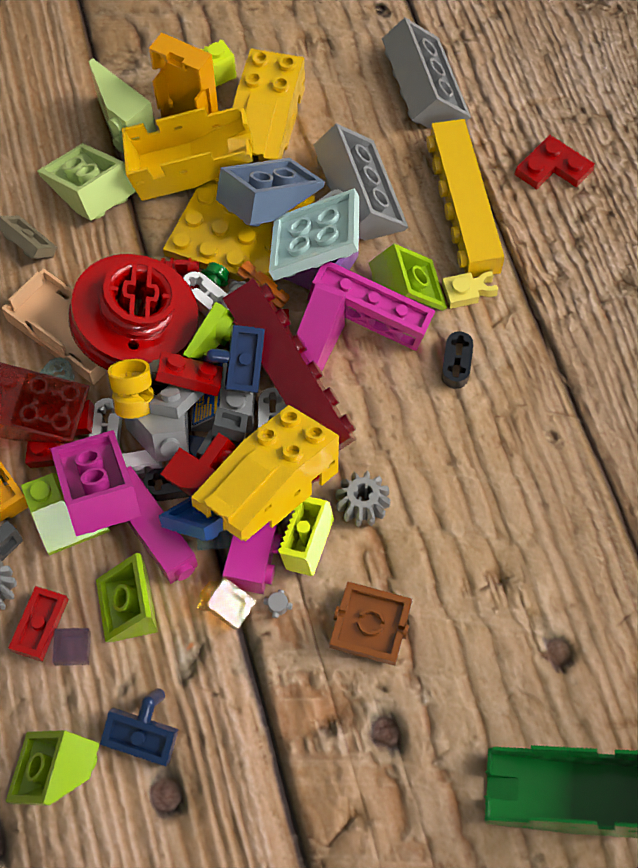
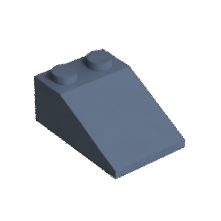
[216,158,325,226]

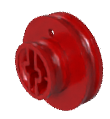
[68,254,198,370]

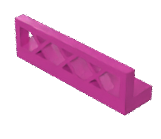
[307,261,435,351]

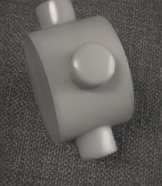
[263,589,293,618]

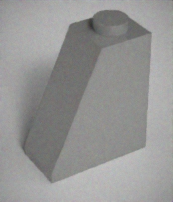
[125,395,189,462]

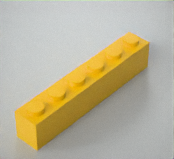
[426,119,505,278]

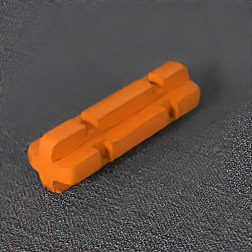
[237,261,290,309]

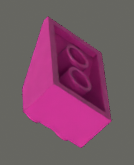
[50,430,141,536]

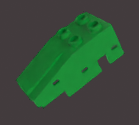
[484,745,638,838]

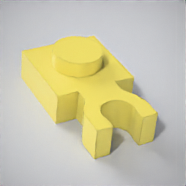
[442,271,499,309]

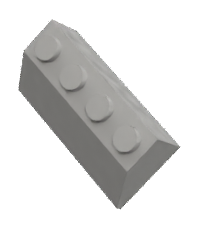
[382,17,471,129]
[314,123,408,240]

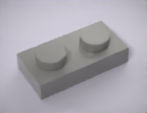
[149,384,205,419]

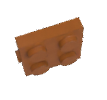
[329,581,412,666]

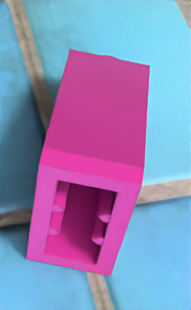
[297,282,346,372]

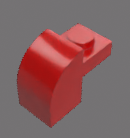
[160,433,237,497]

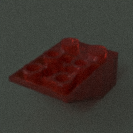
[0,362,90,444]

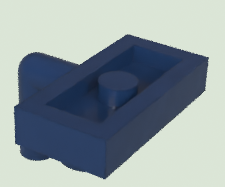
[202,325,265,393]
[100,688,179,766]

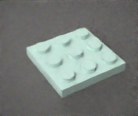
[269,188,359,281]

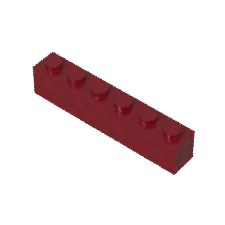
[222,278,356,451]

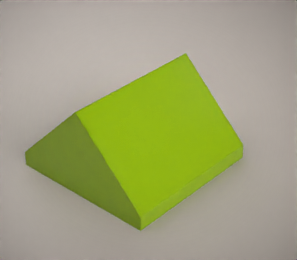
[96,553,158,642]

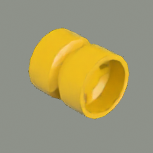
[107,359,155,419]

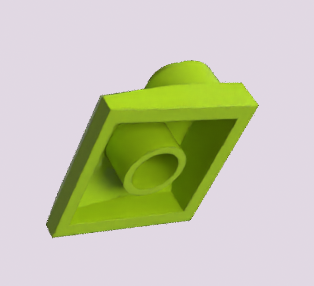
[182,302,235,362]

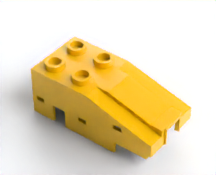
[233,48,305,162]
[122,107,254,201]
[191,405,339,541]

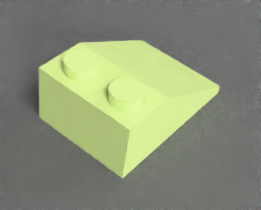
[89,58,156,153]
[37,143,136,221]

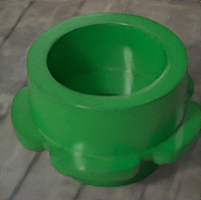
[201,262,230,287]

